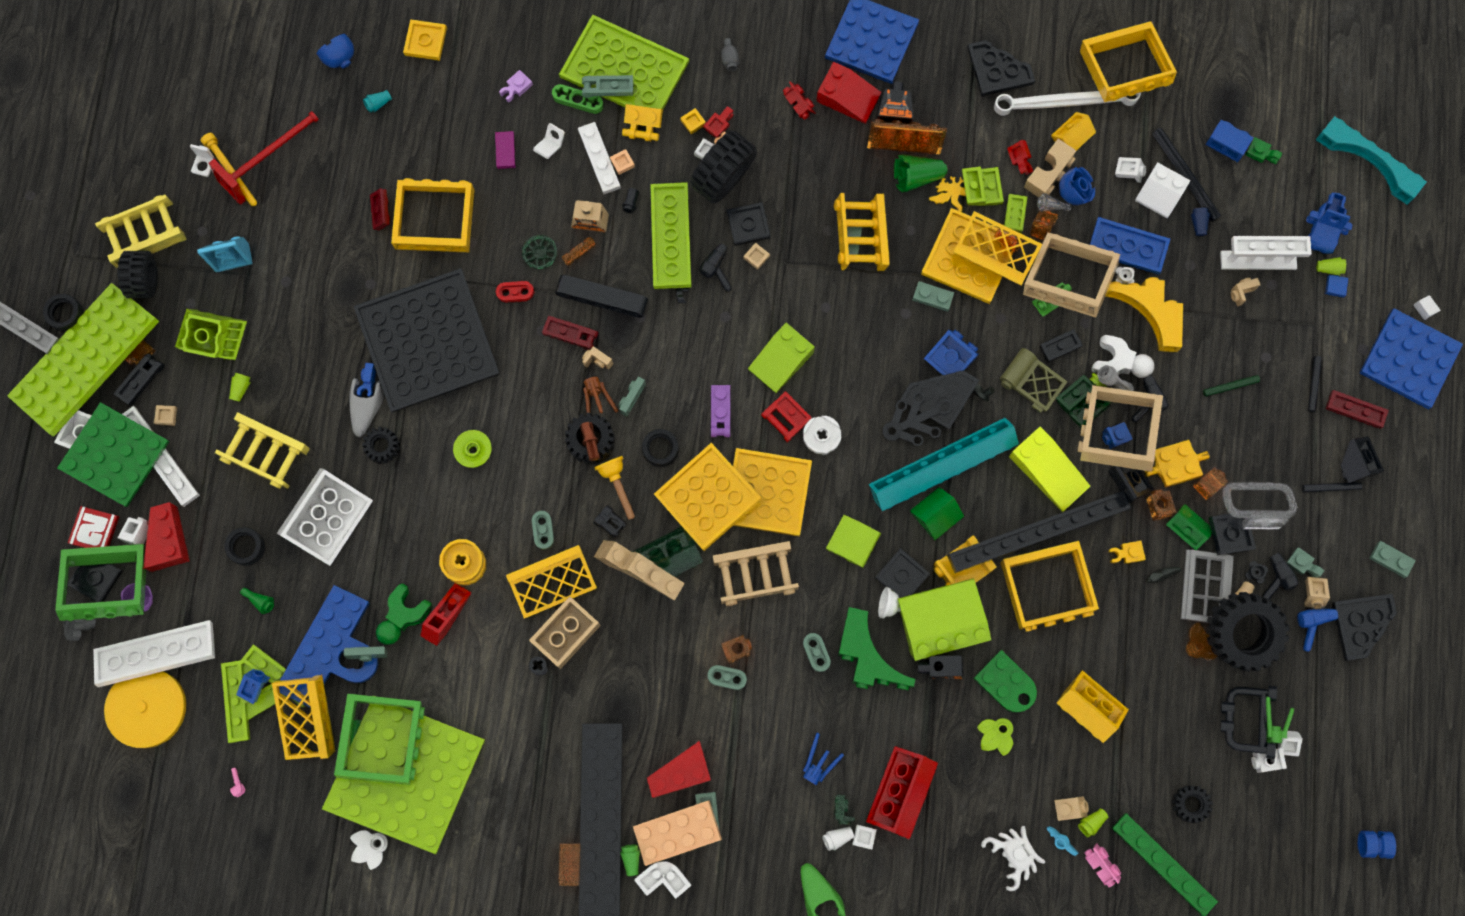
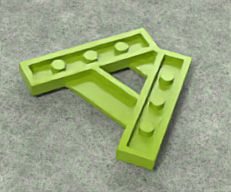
[221,645,305,743]

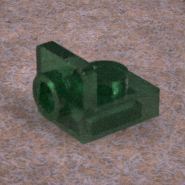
[834,795,856,825]

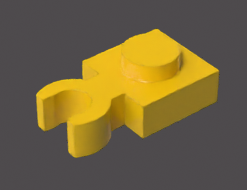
[1108,541,1146,564]

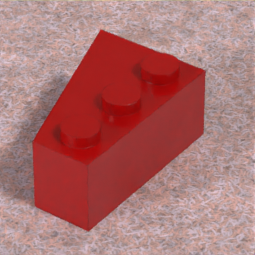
[647,741,711,798]

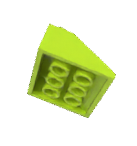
[898,578,991,661]

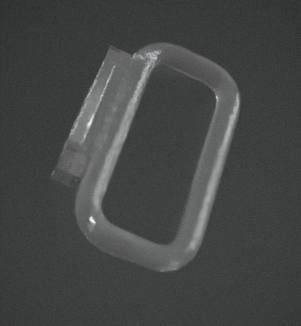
[1222,482,1297,529]

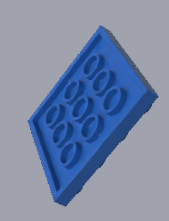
[825,0,919,84]
[1359,308,1463,410]

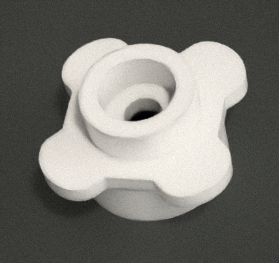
[1116,267,1135,284]

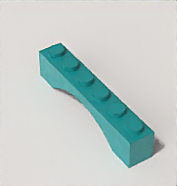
[1316,116,1427,205]

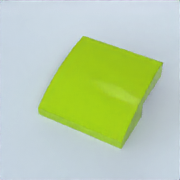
[962,166,1004,206]
[826,515,881,568]

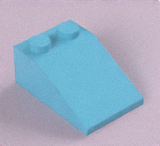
[197,237,253,272]

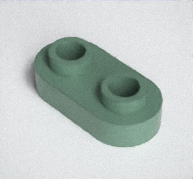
[532,511,554,550]
[803,633,831,672]
[708,665,747,690]

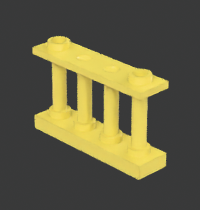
[95,195,187,268]
[215,412,310,489]

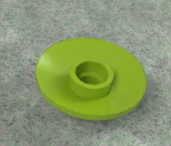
[453,430,492,468]

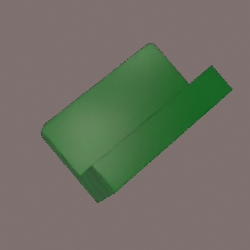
[1166,504,1212,550]

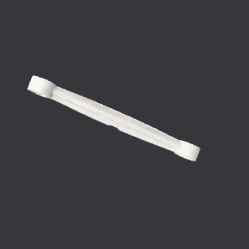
[994,91,1141,116]

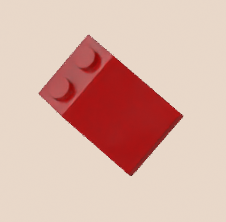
[817,62,882,124]

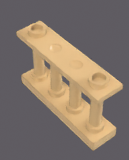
[713,541,799,606]

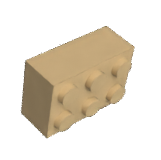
[529,597,601,669]

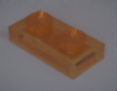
[559,844,580,886]

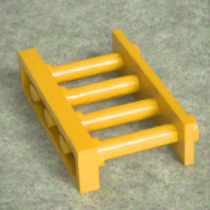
[834,193,890,271]

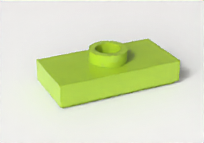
[1004,194,1027,233]

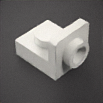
[1115,157,1146,183]

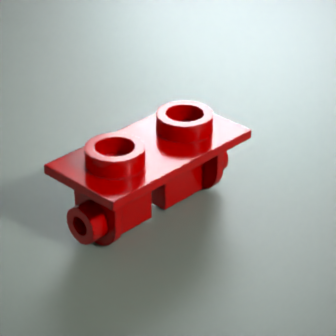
[783,82,816,120]

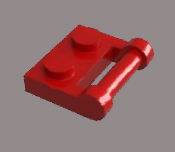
[761,391,812,443]

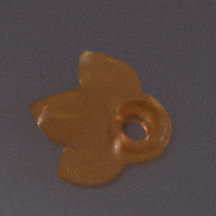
[1186,622,1217,660]

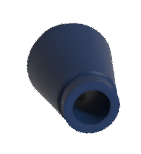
[1191,208,1210,236]

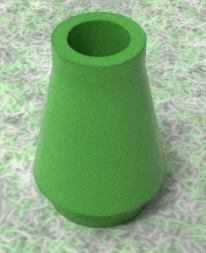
[620,844,640,876]

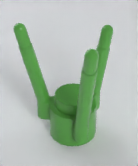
[1266,697,1294,743]

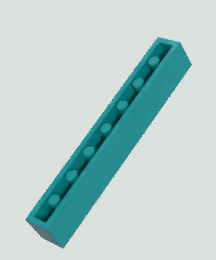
[869,418,1019,511]

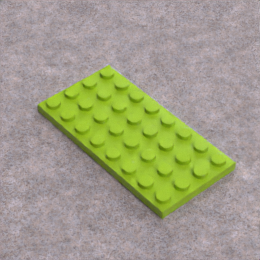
[7,283,159,437]

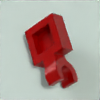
[703,106,734,138]
[1007,140,1033,175]

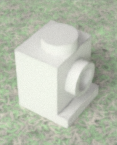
[118,517,149,545]
[1251,748,1287,773]

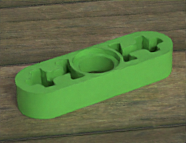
[552,84,603,114]

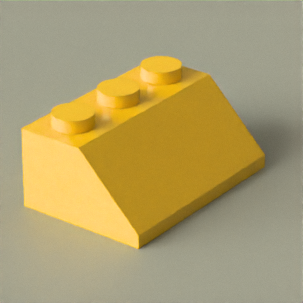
[1057,670,1129,743]

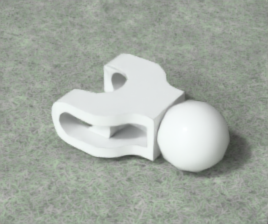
[1092,335,1154,378]

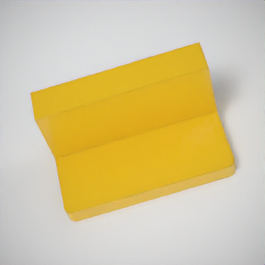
[1051,112,1096,151]

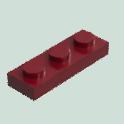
[1325,390,1389,429]

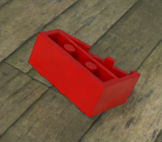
[143,502,189,572]

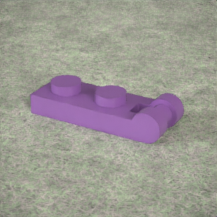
[711,385,730,437]

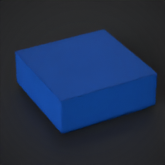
[1325,275,1348,298]

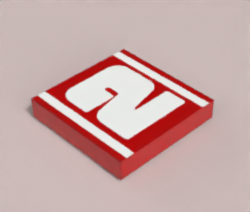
[68,506,119,548]

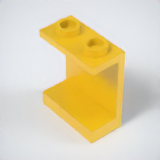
[933,535,997,586]

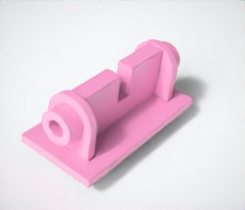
[1084,843,1121,887]

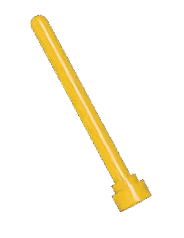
[200,133,257,206]

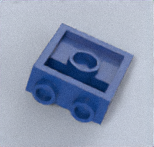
[924,329,979,375]

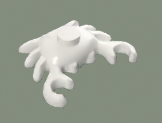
[981,826,1045,891]

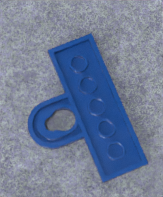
[279,585,378,708]

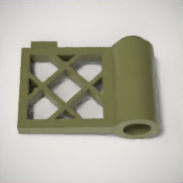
[1000,348,1067,413]

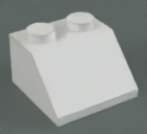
[1135,162,1191,218]

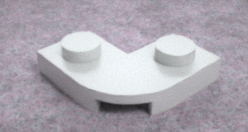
[634,861,691,899]

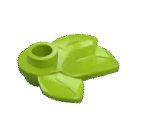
[977,718,1013,756]

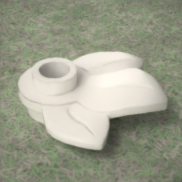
[350,830,388,870]

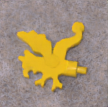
[929,176,966,212]

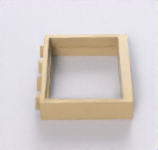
[1023,233,1120,318]
[1078,385,1163,472]

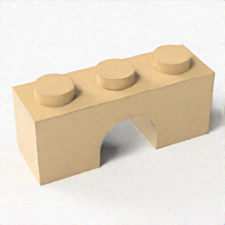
[1024,139,1076,199]

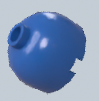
[316,34,354,69]
[1059,167,1095,206]

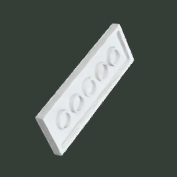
[94,620,215,687]

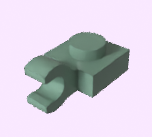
[1287,547,1324,578]

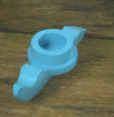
[1047,826,1079,856]

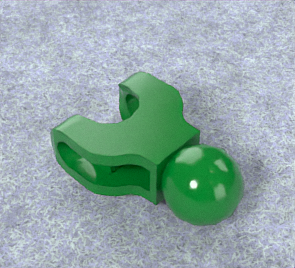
[376,583,432,645]

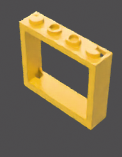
[1080,21,1177,102]
[391,178,474,253]
[1000,541,1099,632]

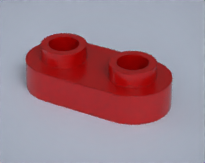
[496,281,534,303]

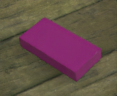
[495,131,516,169]

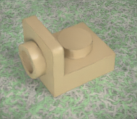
[582,346,613,370]
[1304,577,1330,609]

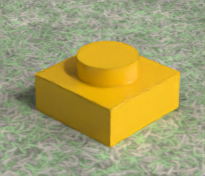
[680,108,706,134]

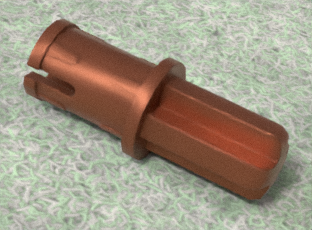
[580,422,600,461]

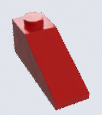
[421,583,472,646]

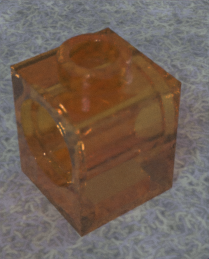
[1193,467,1228,500]
[1146,489,1177,521]
[721,635,753,664]

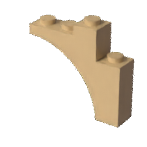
[594,540,685,600]

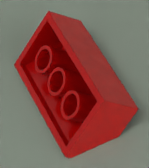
[866,746,938,840]

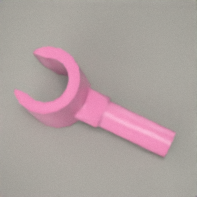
[230,768,246,798]

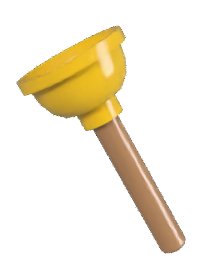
[594,456,635,520]

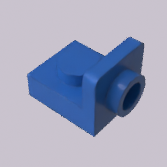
[1102,422,1133,449]
[236,669,270,704]

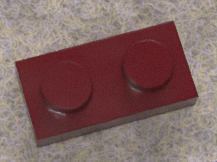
[370,188,390,231]

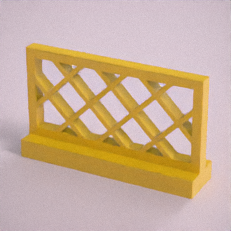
[953,211,1042,285]
[506,545,597,619]
[272,675,336,760]

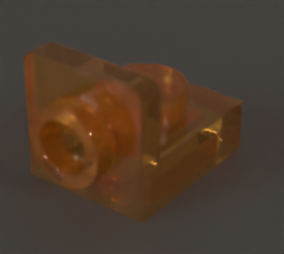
[1030,209,1058,240]
[124,340,156,365]

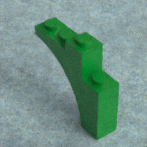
[838,607,915,691]

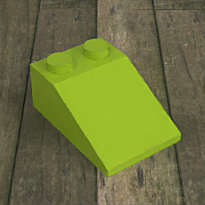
[748,323,815,393]

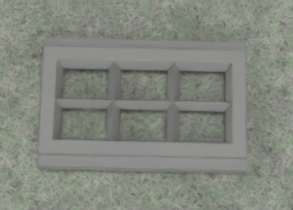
[1180,550,1234,623]

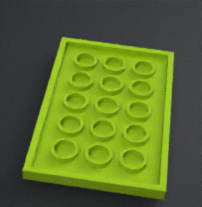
[559,14,689,109]

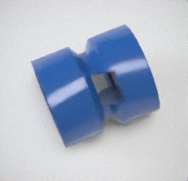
[1357,831,1396,859]

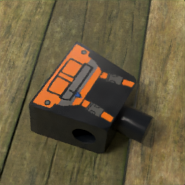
[877,81,913,126]
[918,656,963,679]

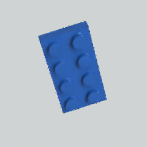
[1089,217,1170,275]

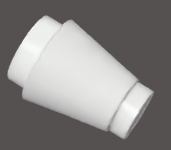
[822,827,854,851]

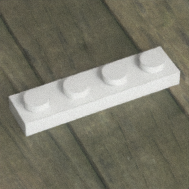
[578,122,621,195]

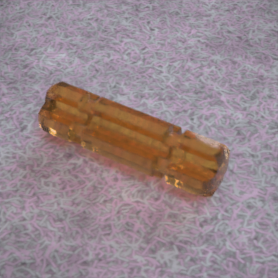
[562,237,596,265]

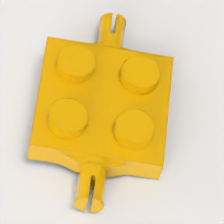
[1144,440,1210,488]

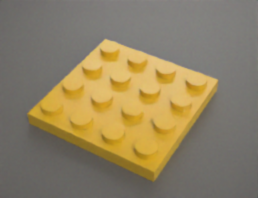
[921,208,1018,304]
[654,443,762,551]
[733,448,812,537]

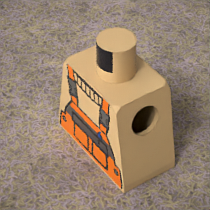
[571,200,609,232]

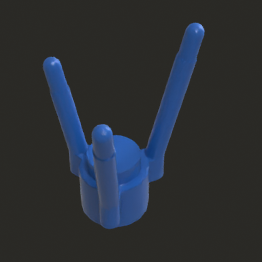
[803,733,844,785]

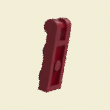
[542,315,598,350]

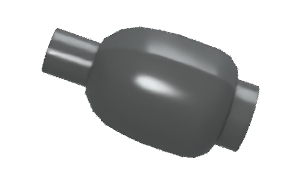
[721,38,740,72]

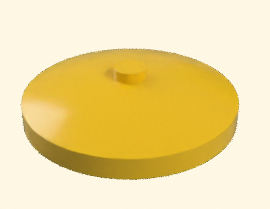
[104,671,186,748]

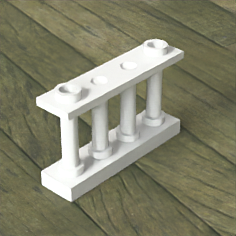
[1220,236,1312,270]

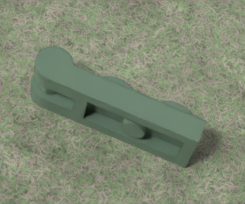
[582,75,633,98]

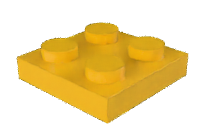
[403,19,447,61]

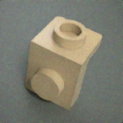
[1231,278,1260,307]
[1054,796,1089,821]

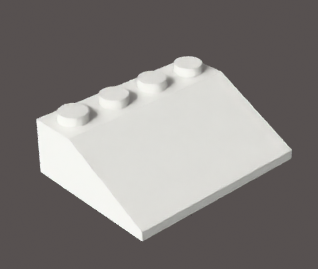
[277,468,373,566]

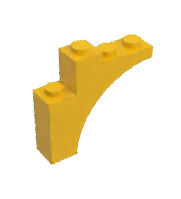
[1105,277,1183,352]

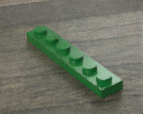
[1112,813,1218,916]

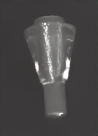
[1037,193,1071,212]

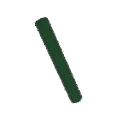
[1203,375,1260,397]

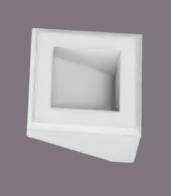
[1413,295,1441,320]
[1278,730,1303,756]

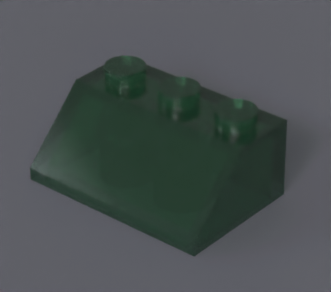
[633,526,703,589]

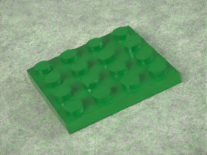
[57,402,170,507]

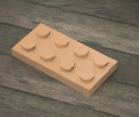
[633,800,722,866]

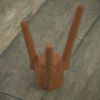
[583,377,618,413]

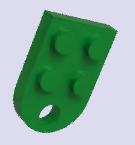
[973,650,1037,713]

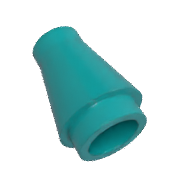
[363,90,392,113]

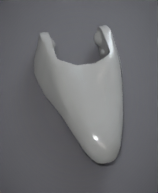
[349,378,385,437]

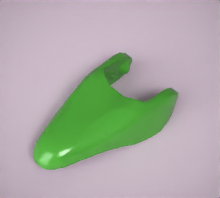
[801,863,846,916]

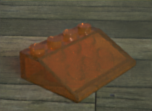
[867,119,947,154]

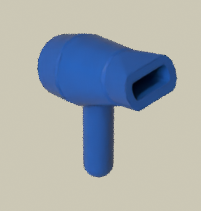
[1297,609,1338,652]

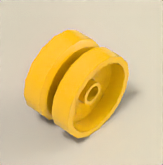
[439,539,486,585]

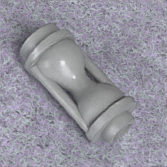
[1097,365,1134,391]

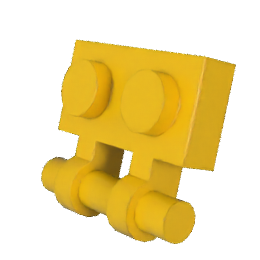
[622,104,663,142]

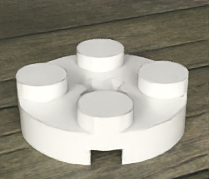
[803,416,841,455]

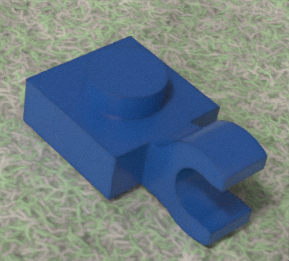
[357,363,377,397]

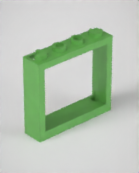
[55,544,146,621]
[334,694,425,785]

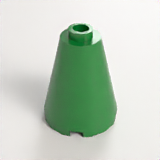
[894,155,947,192]

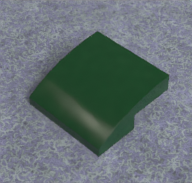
[1056,375,1111,428]

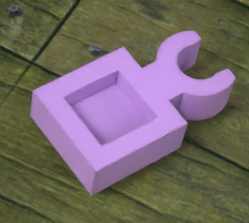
[499,70,533,103]

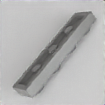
[0,302,59,354]

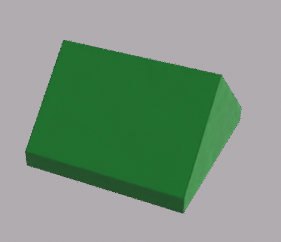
[910,487,964,541]

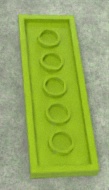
[651,182,691,289]

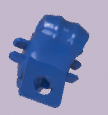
[1306,192,1352,254]

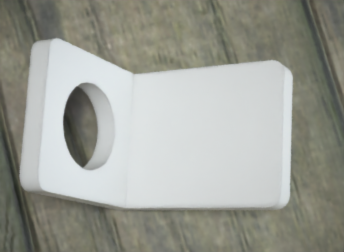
[533,123,565,159]
[190,144,216,177]

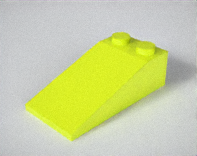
[1009,427,1091,512]

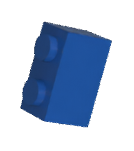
[1205,120,1254,162]

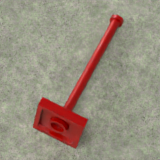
[208,111,318,205]

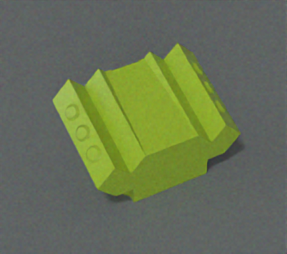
[175,309,247,360]

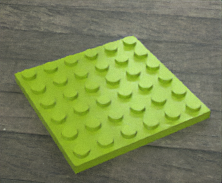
[322,696,485,855]

